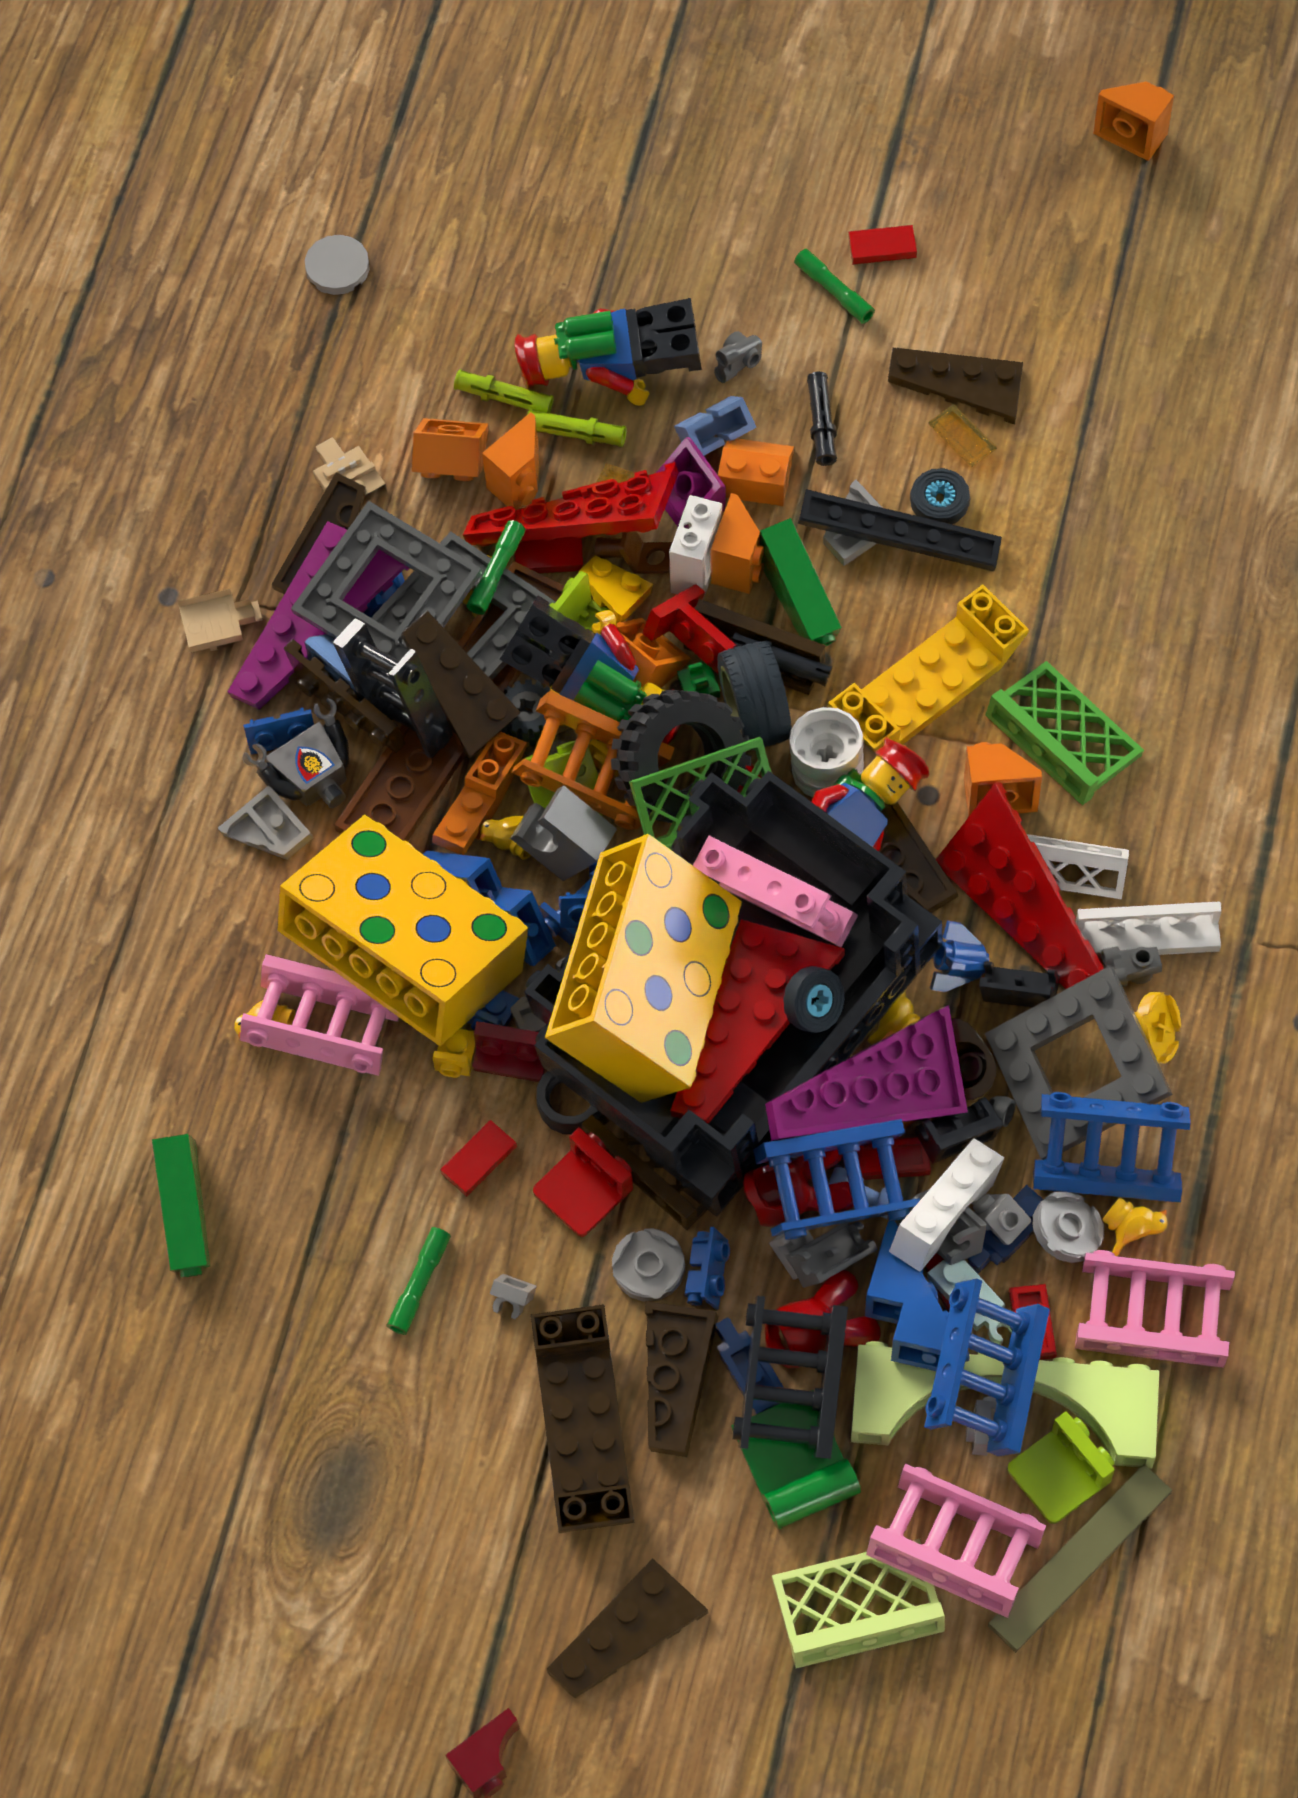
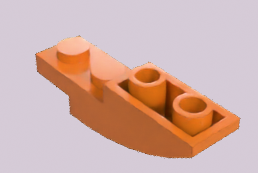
[432,732,527,855]

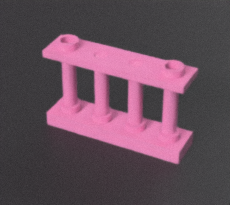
[693,836,858,947]
[240,954,399,1076]
[1075,1250,1235,1368]
[866,1464,1046,1618]

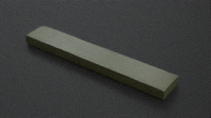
[988,1464,1172,1653]

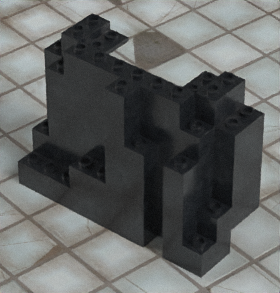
[524,771,943,1217]

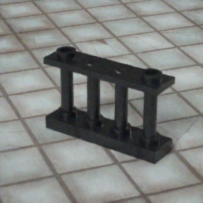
[332,618,454,759]
[732,1296,848,1459]

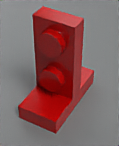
[642,584,736,674]

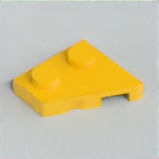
[579,555,653,623]

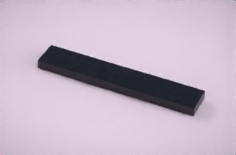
[798,489,1002,572]

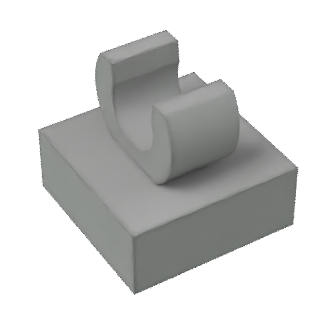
[490,1274,537,1319]

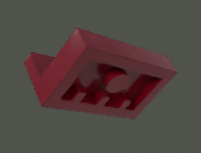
[472,1021,545,1082]

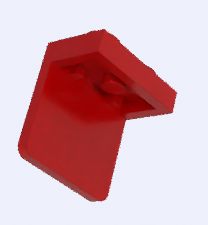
[533,1127,633,1237]

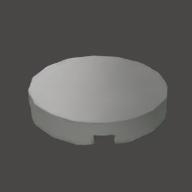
[305,235,370,295]
[1033,1191,1104,1263]
[612,1228,685,1302]

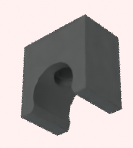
[510,785,617,881]

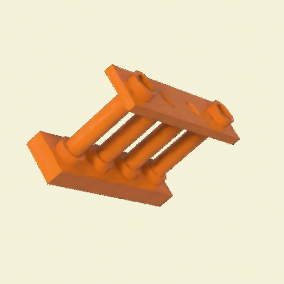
[512,690,675,830]

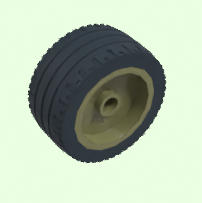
[717,641,792,750]

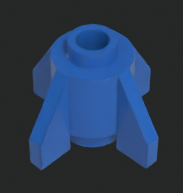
[930,920,990,992]

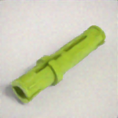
[454,369,554,413]
[527,409,627,447]

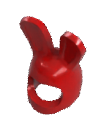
[743,1150,854,1227]
[764,1270,881,1369]

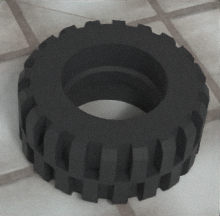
[611,690,752,823]

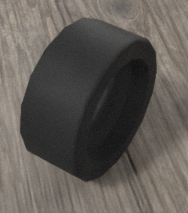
[536,1071,602,1134]

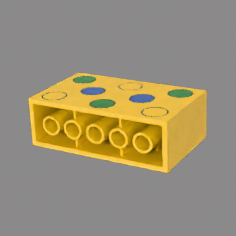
[277,815,529,1046]
[545,834,742,1103]

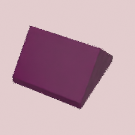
[656,437,726,529]

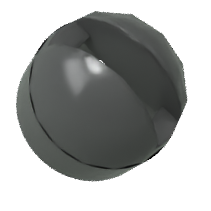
[989,1096,1016,1127]

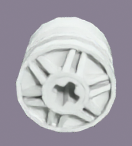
[789,707,864,797]

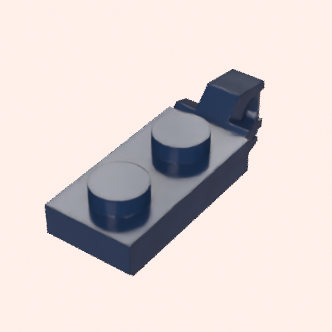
[967,1184,1044,1274]
[715,1317,784,1415]

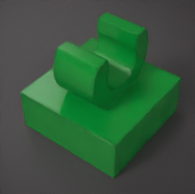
[677,662,720,698]

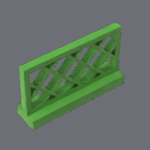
[985,661,1144,806]
[629,737,771,850]

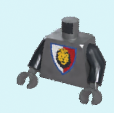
[243,699,349,808]

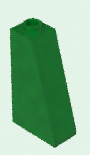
[760,518,842,647]
[152,1134,211,1278]

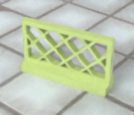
[772,1539,945,1668]

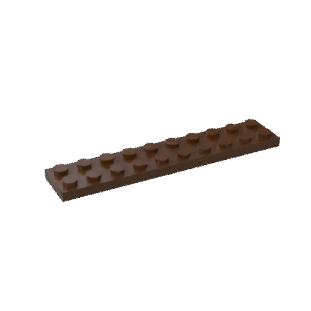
[334,561,564,842]

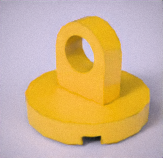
[1134,992,1181,1064]

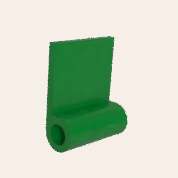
[731,1390,861,1530]

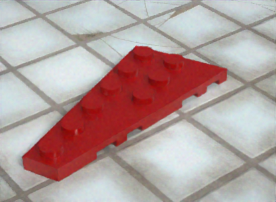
[463,462,679,546]
[936,782,1104,989]
[671,919,845,1124]

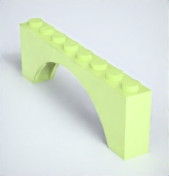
[851,1341,1159,1469]

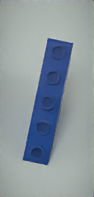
[423,851,556,966]
[865,1220,970,1371]

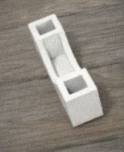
[889,1138,1005,1272]

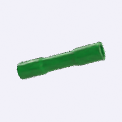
[794,249,875,324]
[466,520,526,615]
[386,1227,451,1335]

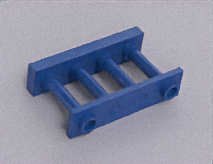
[1033,1092,1191,1203]
[753,1119,920,1240]
[924,1278,1050,1456]

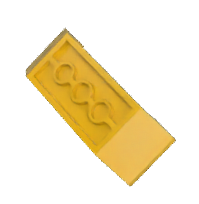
[828,584,1029,752]

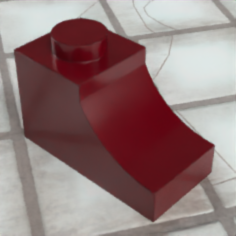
[445,1708,520,1798]

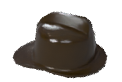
[951,1018,996,1100]

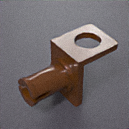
[595,531,672,574]

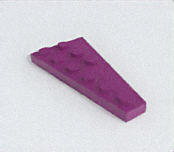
[227,521,410,710]
[765,1005,968,1141]

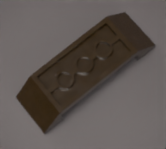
[530,1304,635,1533]

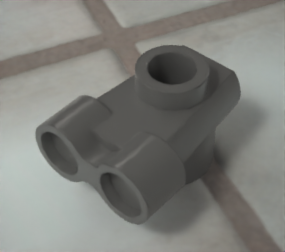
[714,331,762,383]
[1101,946,1162,987]

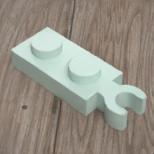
[927,1260,1012,1345]

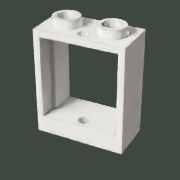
[669,495,722,600]

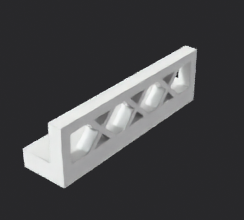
[1027,834,1129,899]
[1076,902,1222,958]

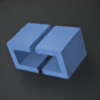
[674,396,757,456]

